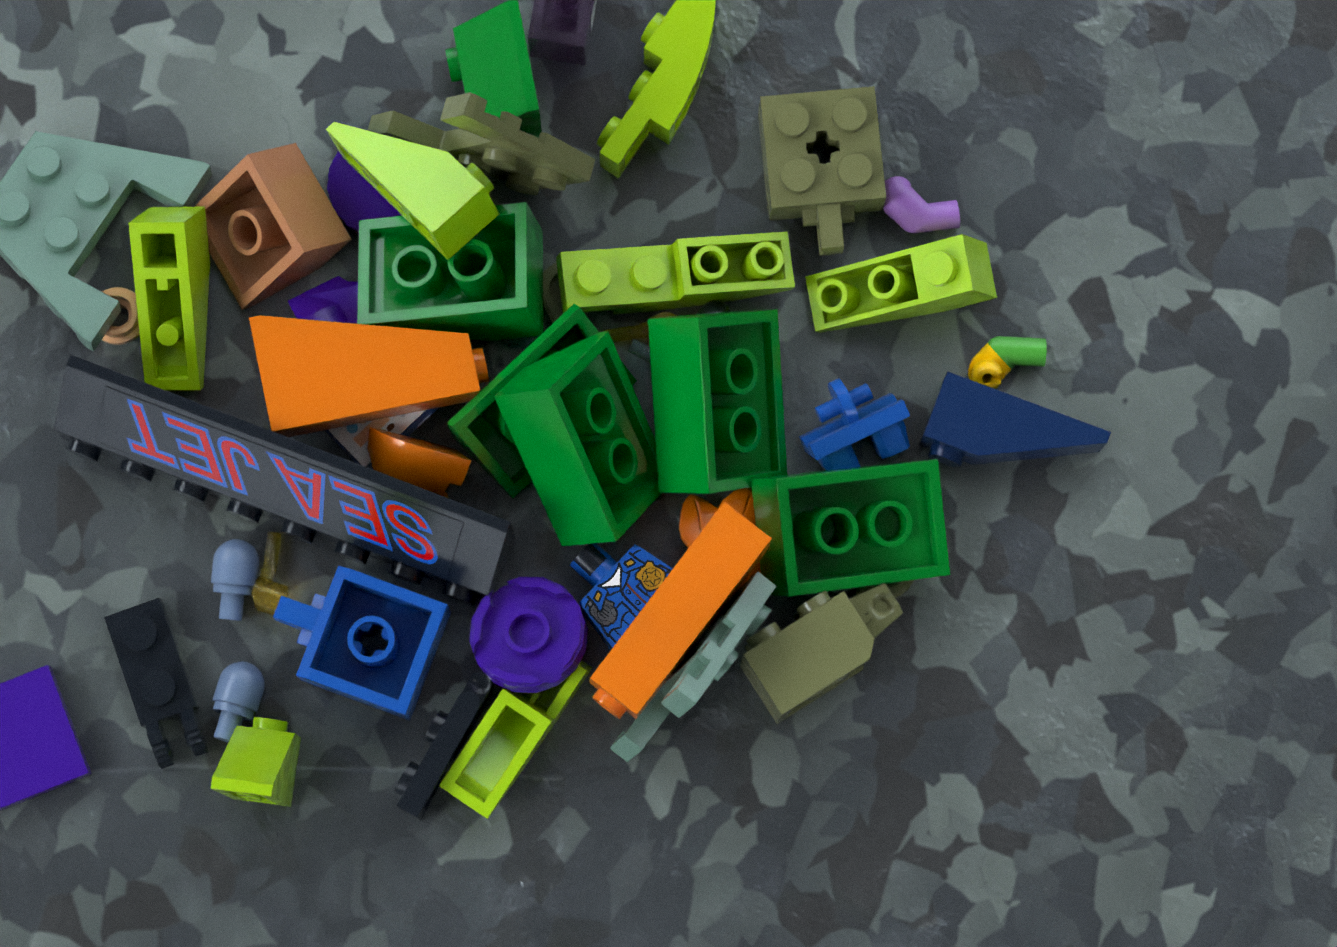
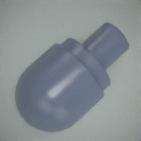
[211,539,259,621]
[212,661,265,742]

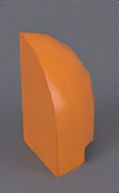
[367,427,471,498]

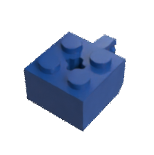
[273,566,451,721]

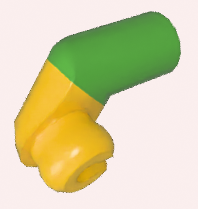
[968,336,1047,389]

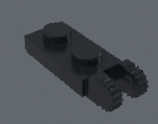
[104,598,209,769]

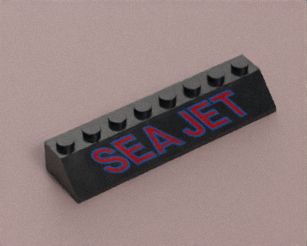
[54,355,516,606]

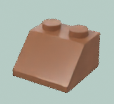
[194,143,352,310]

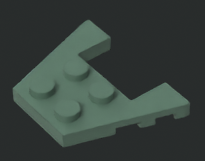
[0,131,212,352]
[610,571,776,763]

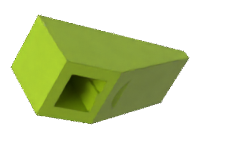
[805,234,997,333]

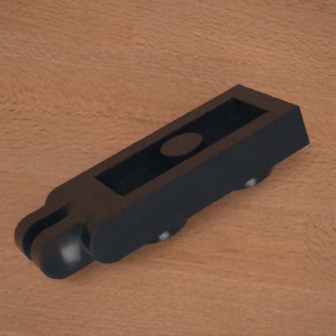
[394,672,494,820]

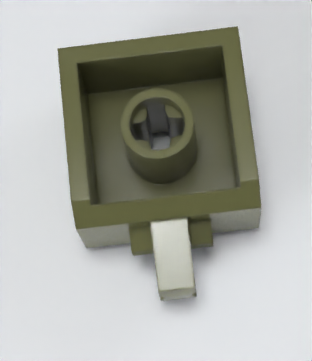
[758,86,886,256]
[740,583,903,724]

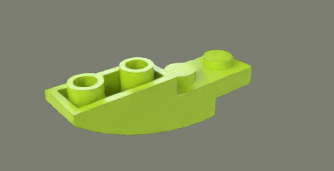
[597,0,716,178]
[556,231,795,314]

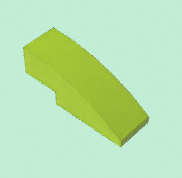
[439,660,593,819]

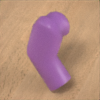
[883,176,960,233]

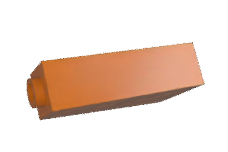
[249,315,489,437]
[590,502,772,719]

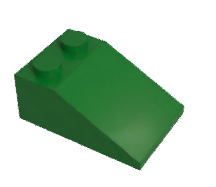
[357,202,544,341]
[751,459,950,597]

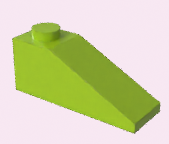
[326,122,499,260]
[128,206,210,390]
[211,717,301,807]

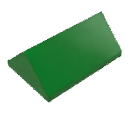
[447,303,637,498]

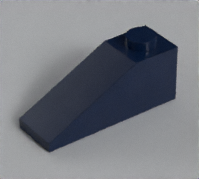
[919,371,1111,468]

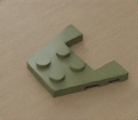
[368,92,595,195]

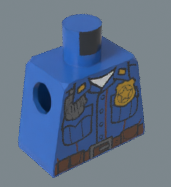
[570,543,673,651]

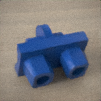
[799,378,910,471]

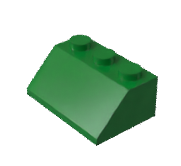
[648,309,788,494]
[494,331,661,546]

